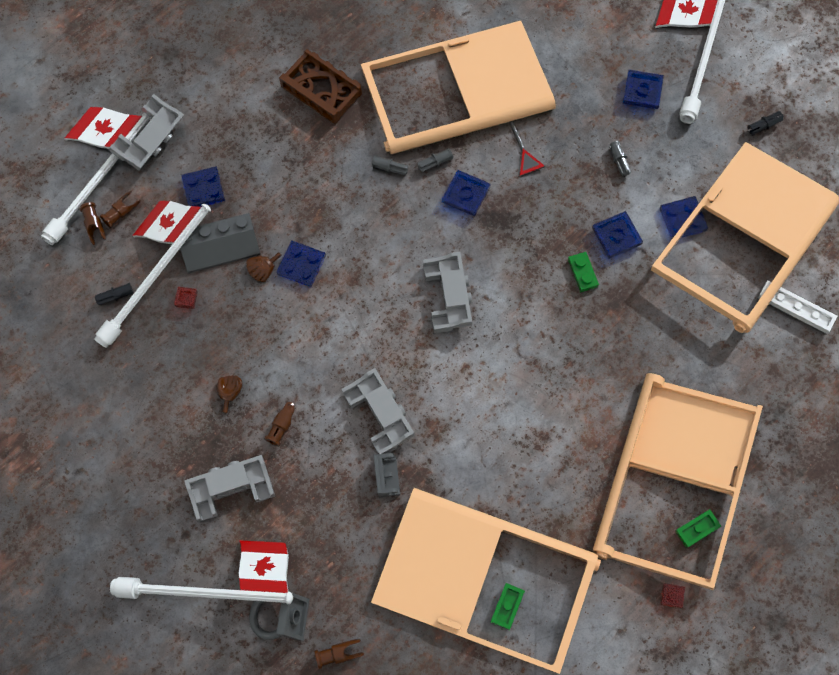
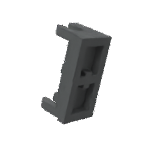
[374,453,400,498]

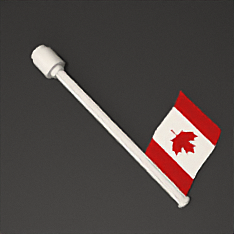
[655,0,725,124]
[41,107,151,246]
[94,201,211,348]
[110,540,293,605]

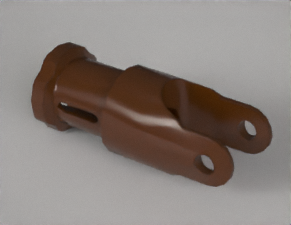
[100,190,141,228]
[79,202,106,245]
[264,402,295,447]
[314,639,364,669]

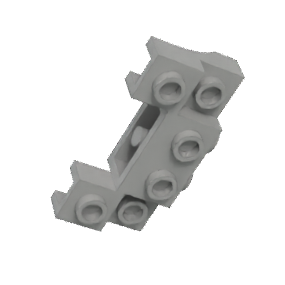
[109,94,184,171]
[423,252,472,334]
[342,368,415,454]
[184,455,275,522]

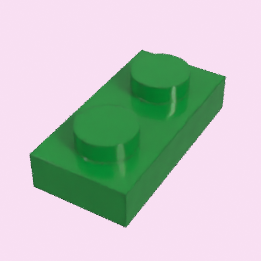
[568,252,599,293]
[675,509,722,548]
[490,583,525,631]

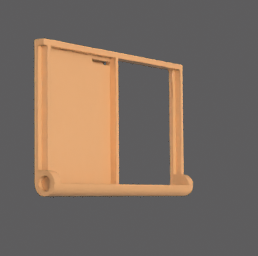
[361,21,556,155]
[651,142,839,333]
[592,373,763,590]
[371,488,601,674]

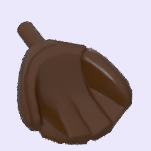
[246,252,282,282]
[217,375,243,413]

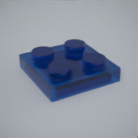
[623,70,664,109]
[181,166,225,207]
[442,170,491,217]
[659,196,708,239]
[592,211,643,259]
[276,240,326,287]

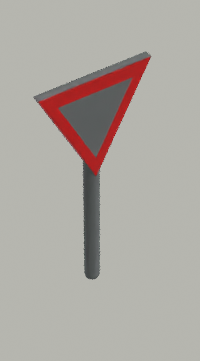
[510,121,545,176]

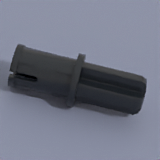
[747,111,784,136]
[95,283,134,305]

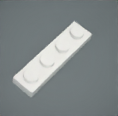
[758,280,837,334]

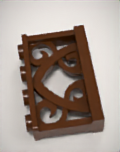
[279,49,362,125]

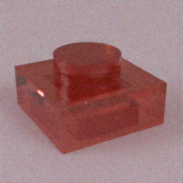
[174,287,198,309]
[661,583,685,609]

